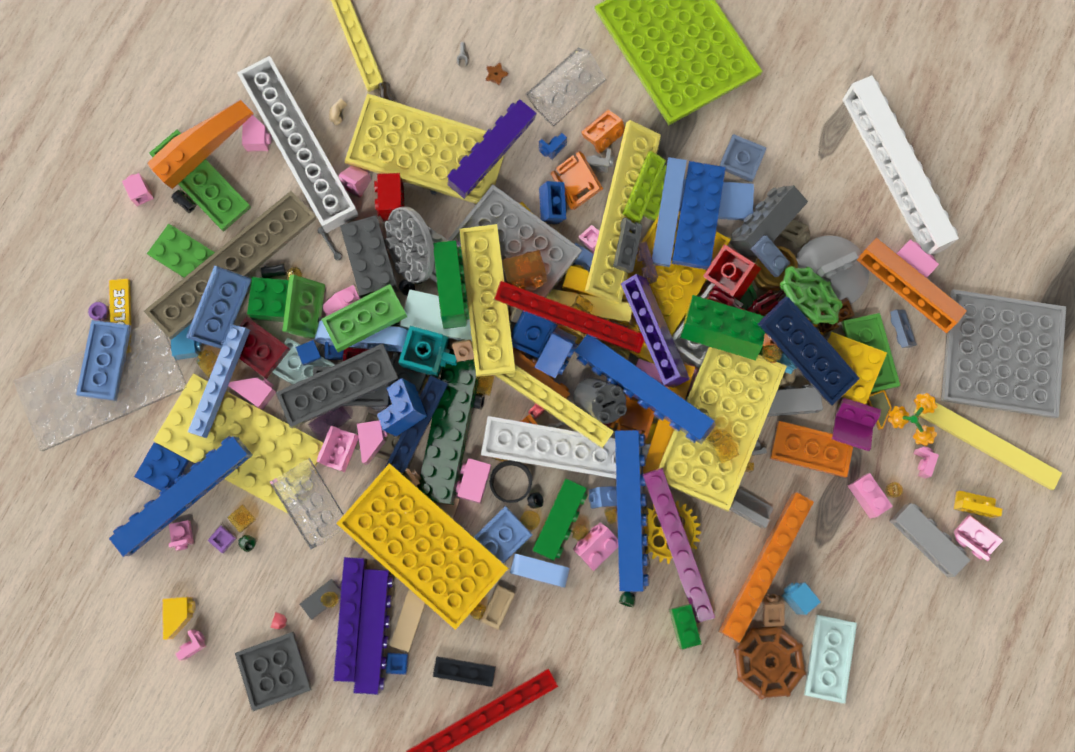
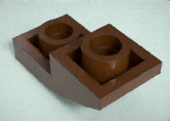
[818,297,855,334]

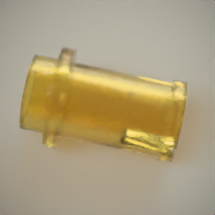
[321,592,338,608]

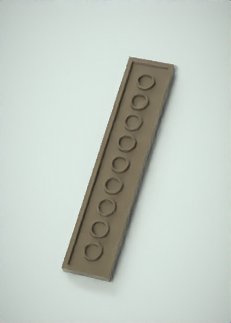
[144,191,317,340]

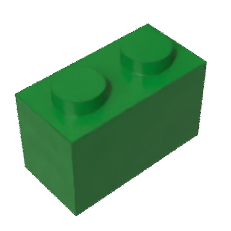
[669,604,702,650]

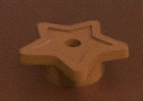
[486,63,508,85]

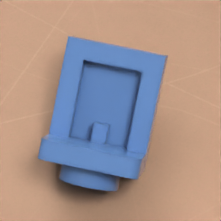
[589,486,617,509]

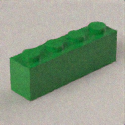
[532,478,588,561]

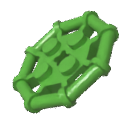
[780,266,843,325]

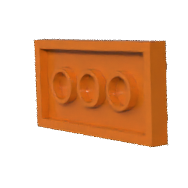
[769,421,853,478]

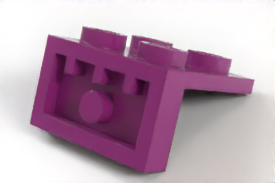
[832,398,881,451]

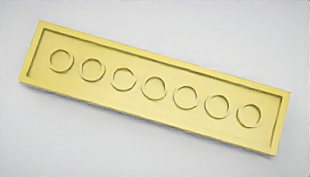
[459,224,515,377]

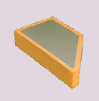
[867,390,892,430]

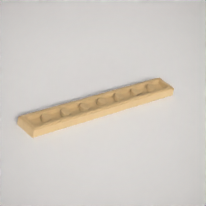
[390,498,460,652]

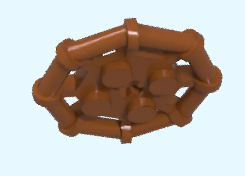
[733,626,807,700]

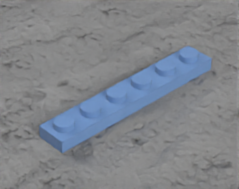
[188,324,250,438]

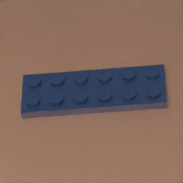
[757,296,860,406]

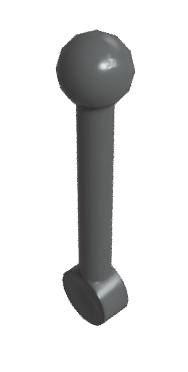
[317,227,342,261]

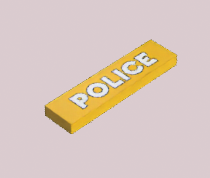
[109,279,132,354]

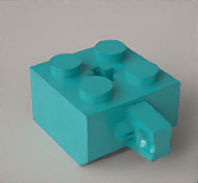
[399,326,457,377]

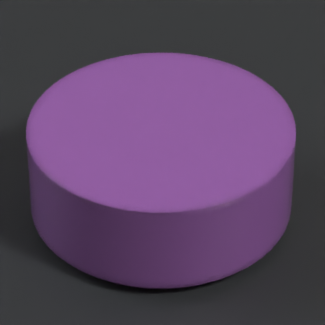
[88,302,110,321]

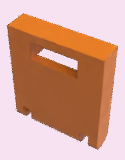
[551,151,603,210]
[610,395,655,440]

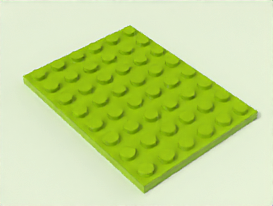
[594,0,762,125]

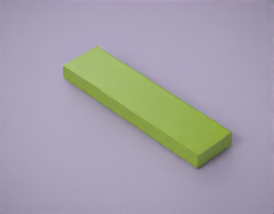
[622,151,666,223]

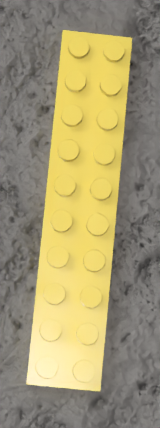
[585,120,661,304]

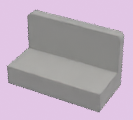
[729,489,773,529]

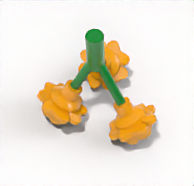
[888,393,938,447]

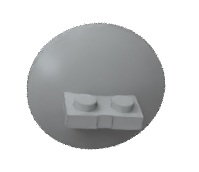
[385,206,448,283]
[794,236,869,306]

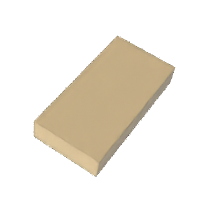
[481,585,516,630]

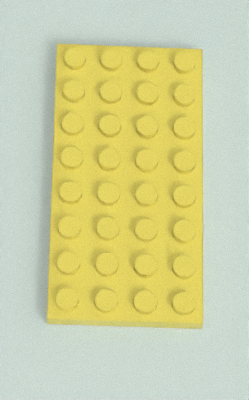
[345,93,504,204]
[658,347,787,511]
[153,374,323,514]

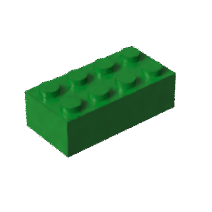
[433,240,470,329]
[680,295,765,361]

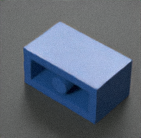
[539,181,566,224]

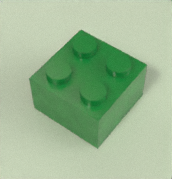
[247,277,289,322]

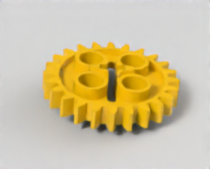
[645,501,701,564]

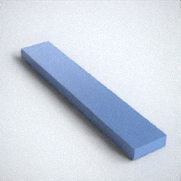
[651,157,687,267]

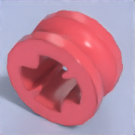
[528,404,545,419]

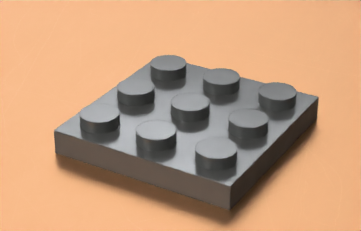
[235,632,312,712]

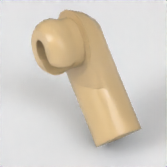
[329,99,347,126]
[778,369,795,389]

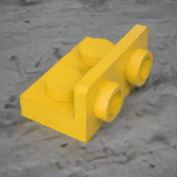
[953,491,1002,518]

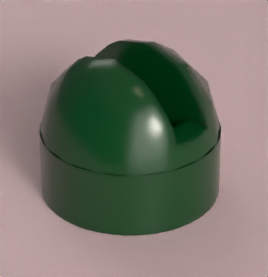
[238,535,256,552]
[619,591,636,607]

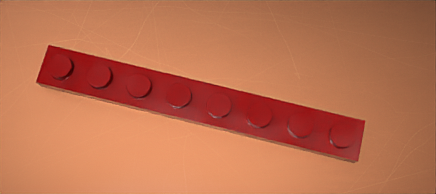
[493,281,644,353]
[406,668,558,752]

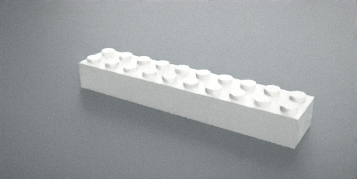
[237,56,359,233]
[842,75,959,256]

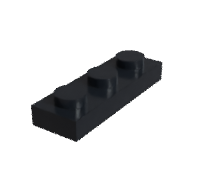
[433,656,496,687]

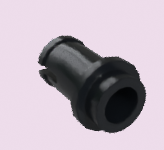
[171,190,196,213]
[261,263,286,278]

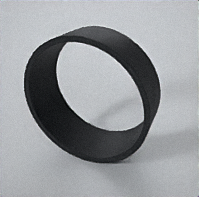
[489,460,532,503]

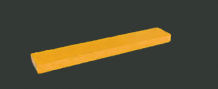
[643,364,695,474]

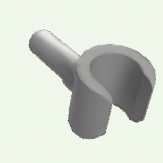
[457,42,468,66]

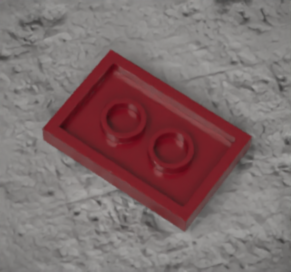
[239,316,291,379]

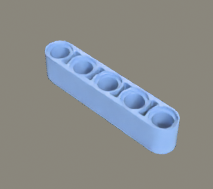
[315,320,408,352]

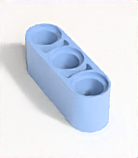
[510,554,570,588]

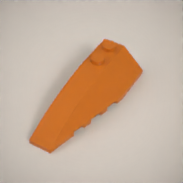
[147,100,254,189]

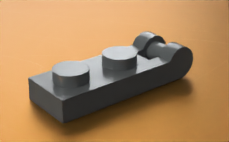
[613,218,642,273]

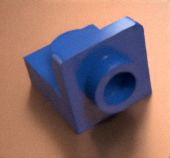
[539,133,567,160]

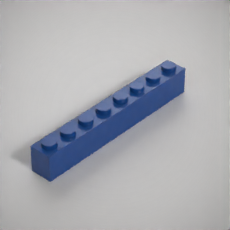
[574,335,716,444]
[615,430,649,592]
[109,436,253,557]

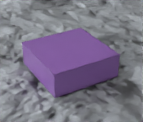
[207,525,237,553]

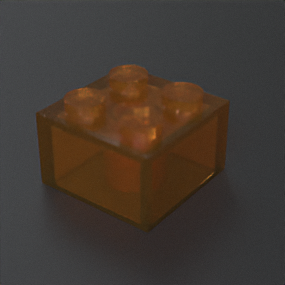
[502,250,547,290]

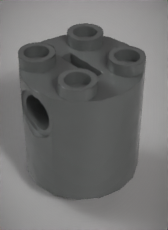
[573,377,627,423]

